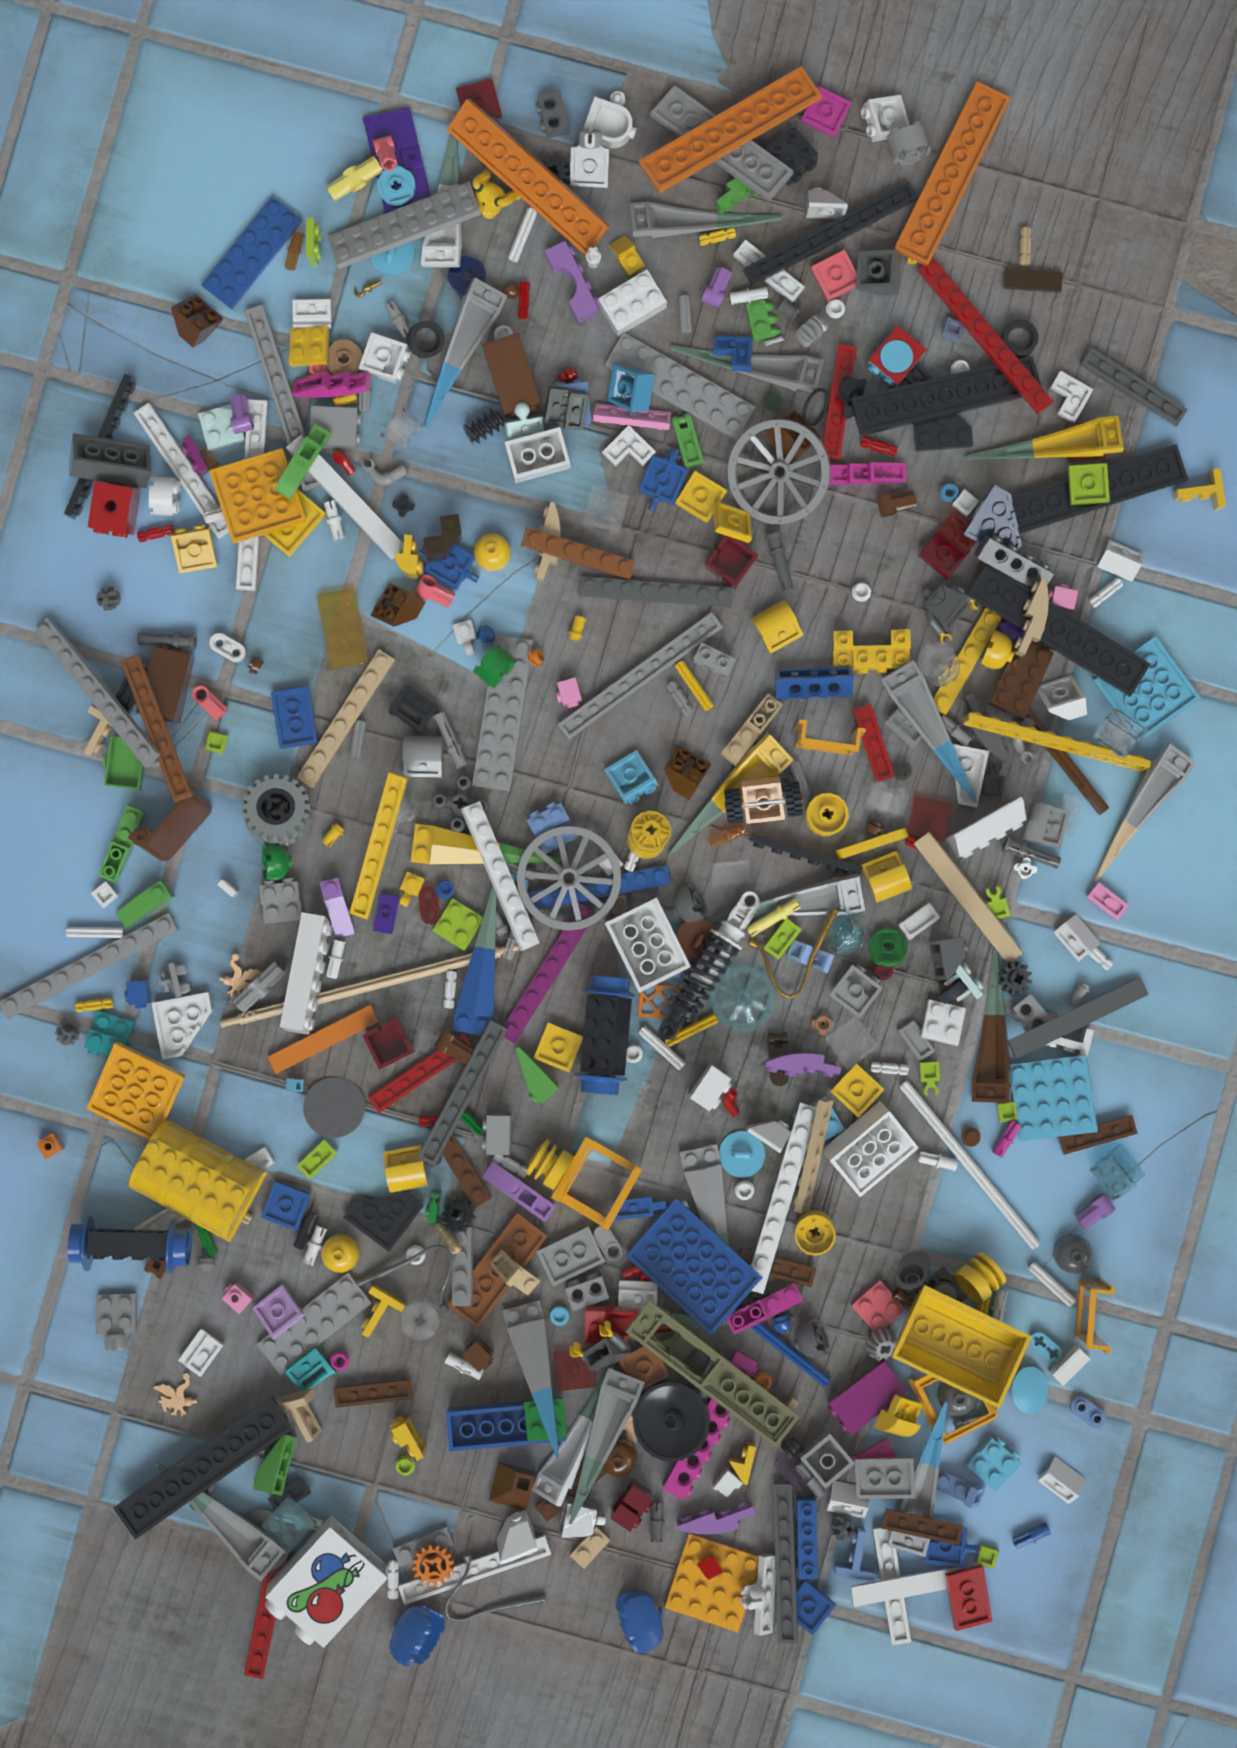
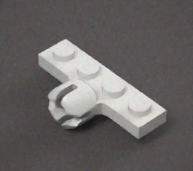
[739,1553,776,1636]

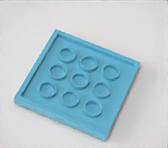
[1093,636,1201,743]
[1011,1054,1098,1141]

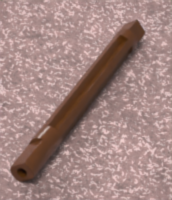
[1025,708,1109,815]

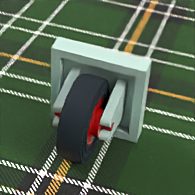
[938,962,984,1004]

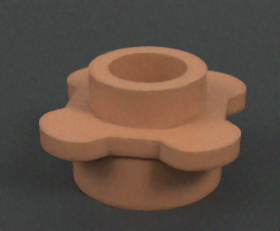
[811,1012,834,1035]

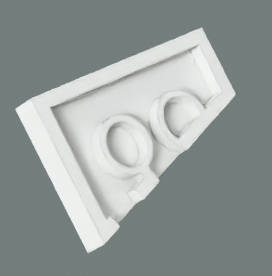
[953,744,989,808]

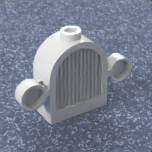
[583,91,637,148]

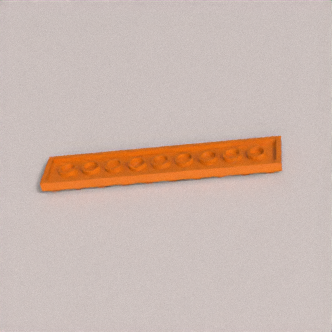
[639,66,822,194]
[894,81,1011,266]
[446,98,610,256]

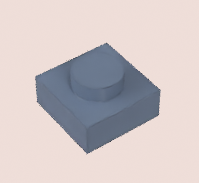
[941,317,964,343]

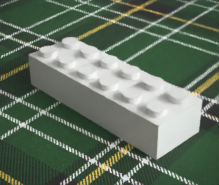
[280,912,332,1035]

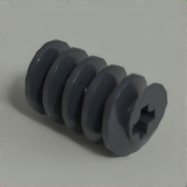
[463,408,505,446]

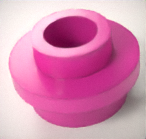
[330,1351,350,1371]

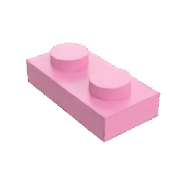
[1086,882,1129,921]

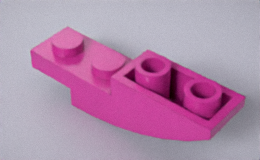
[727,1283,803,1335]

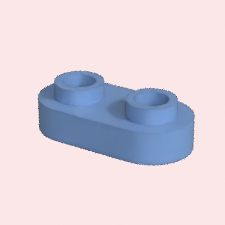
[1070,1396,1106,1428]

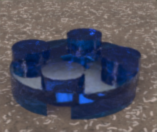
[448,256,486,296]

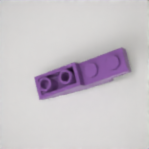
[760,1053,841,1077]
[481,1161,556,1222]
[677,1502,755,1534]

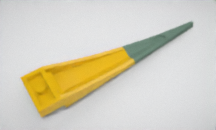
[966,416,1124,460]
[669,733,794,854]

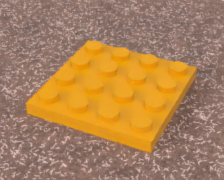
[209,448,307,544]
[86,1041,186,1140]
[664,1533,759,1632]

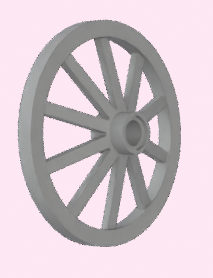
[728,419,831,524]
[517,826,621,930]

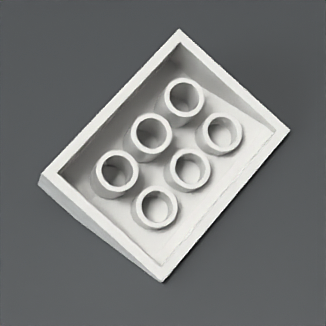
[946,797,1026,859]
[605,898,691,993]
[822,1101,918,1197]

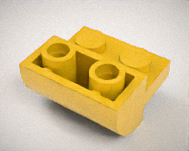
[395,534,424,580]
[750,599,804,654]
[861,851,912,903]
[383,1145,428,1193]
[874,1395,923,1437]

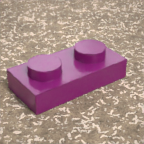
[181,435,208,477]

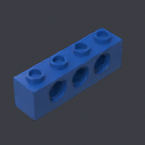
[775,666,853,700]
[796,1495,818,1579]

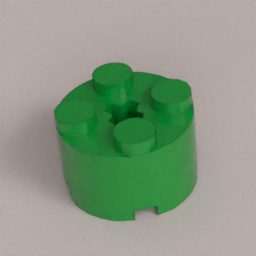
[473,643,517,689]

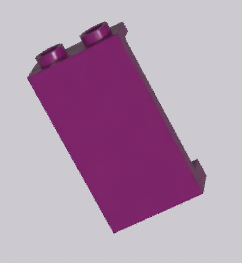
[827,1359,908,1435]

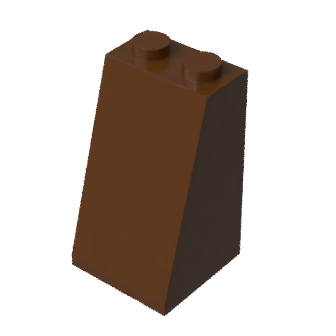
[482,332,541,419]
[136,645,195,724]

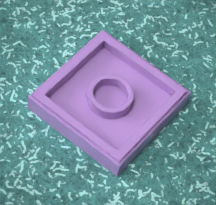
[252,1284,305,1339]

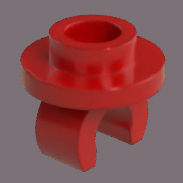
[558,365,579,384]

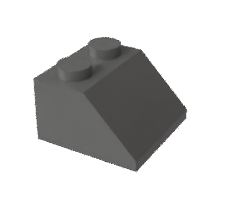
[856,249,901,295]

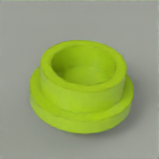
[396,1456,415,1476]

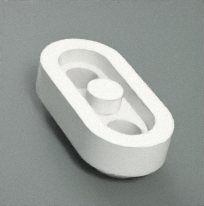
[209,633,246,662]

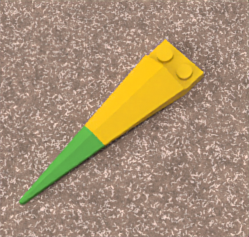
[411,824,562,864]

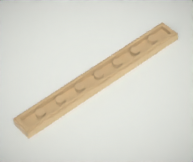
[914,831,1024,963]

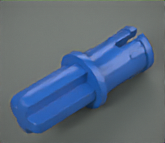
[1012,1522,1051,1549]

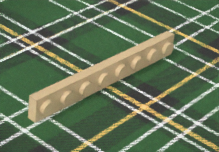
[296,649,395,788]

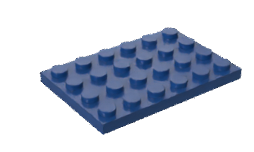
[626,1198,763,1335]

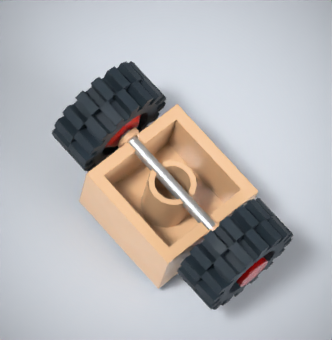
[724,776,803,824]

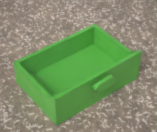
[103,736,145,791]

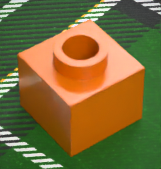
[36,1132,65,1159]

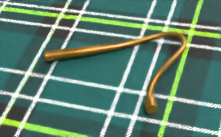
[748,908,839,998]

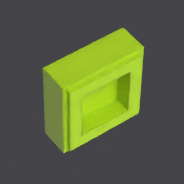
[205,731,229,754]
[996,1101,1018,1123]
[974,1543,1000,1569]

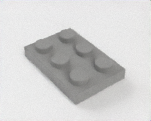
[536,1226,605,1286]
[855,1457,916,1499]

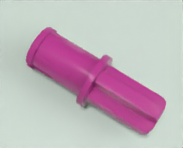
[992,1120,1021,1158]

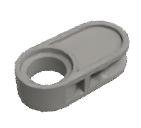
[594,1225,622,1261]

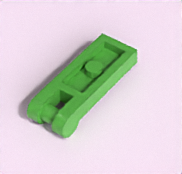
[671,412,704,468]

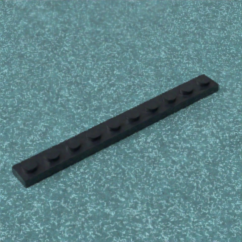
[743,182,917,287]

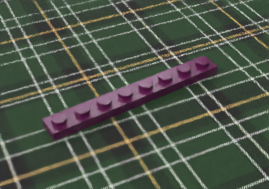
[503,904,596,1044]

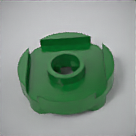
[869,928,908,967]

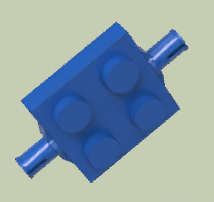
[638,449,688,512]
[419,545,480,590]
[924,1527,979,1568]

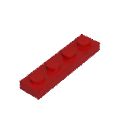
[852,704,895,783]

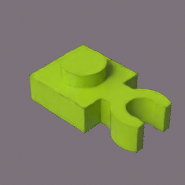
[986,885,1011,919]
[919,1061,940,1095]

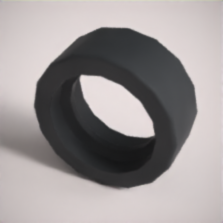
[1001,319,1039,358]
[407,320,445,358]

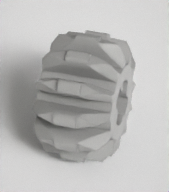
[795,314,828,347]
[865,1327,897,1361]

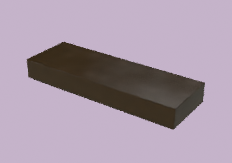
[1004,268,1063,293]

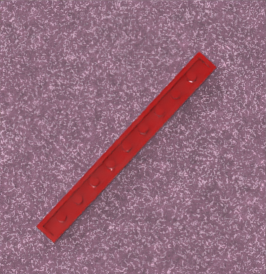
[917,258,1054,415]

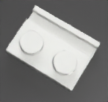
[292,299,332,329]
[618,1280,658,1309]
[178,1328,224,1377]

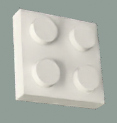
[920,999,966,1046]

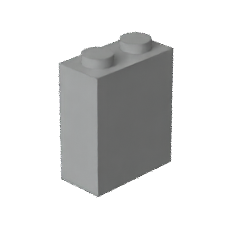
[310,406,362,450]

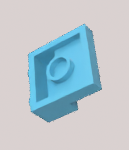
[604,750,658,805]
[965,1435,1022,1491]

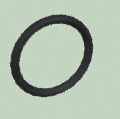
[802,388,829,427]

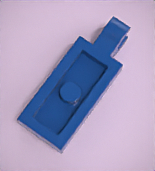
[613,1196,667,1220]

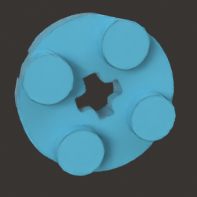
[377,166,416,206]

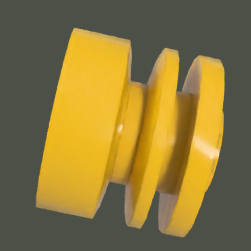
[627,811,671,859]
[526,1139,574,1190]
[794,1210,836,1256]
[954,1252,1006,1305]

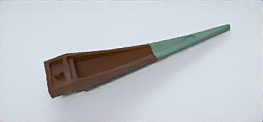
[972,949,1012,1103]

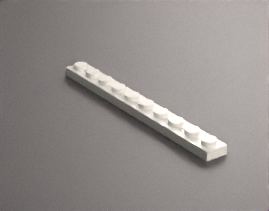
[236,399,268,591]
[751,1102,816,1294]

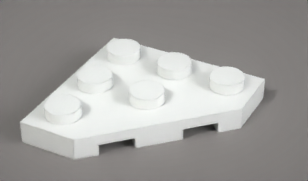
[152,992,213,1060]

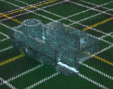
[1089,1144,1145,1200]

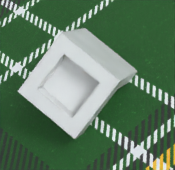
[712,1467,743,1497]

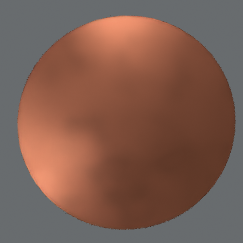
[676,919,717,964]

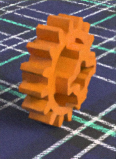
[412,1542,454,1587]

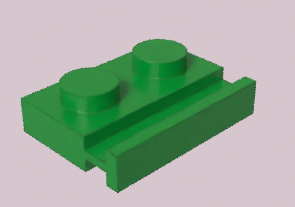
[425,1190,442,1223]

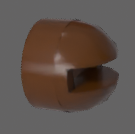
[503,283,519,299]

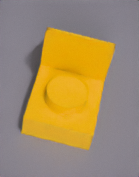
[609,235,645,278]
[728,1442,756,1485]

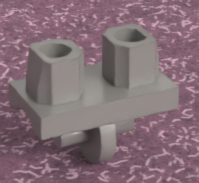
[157,963,191,999]

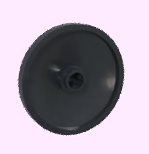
[633,1382,711,1462]

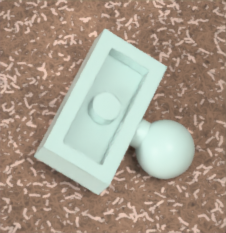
[504,402,544,441]

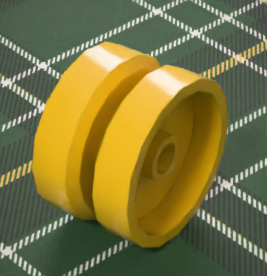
[805,793,849,836]

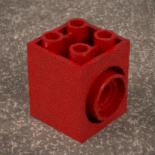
[87,481,141,538]

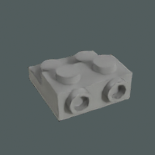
[259,878,302,924]
[829,964,883,1019]

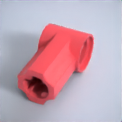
[373,135,398,172]
[415,575,455,608]
[192,686,229,721]

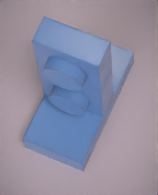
[937,1468,986,1508]
[834,1526,875,1581]

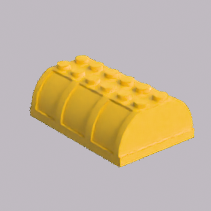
[129,1119,268,1242]
[891,1285,1032,1409]

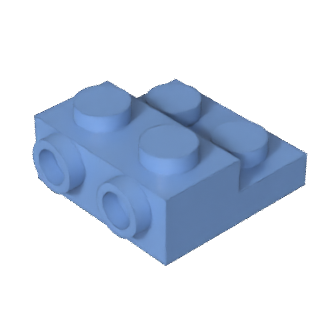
[527,801,578,854]

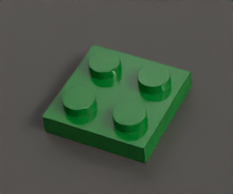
[524,1397,567,1442]

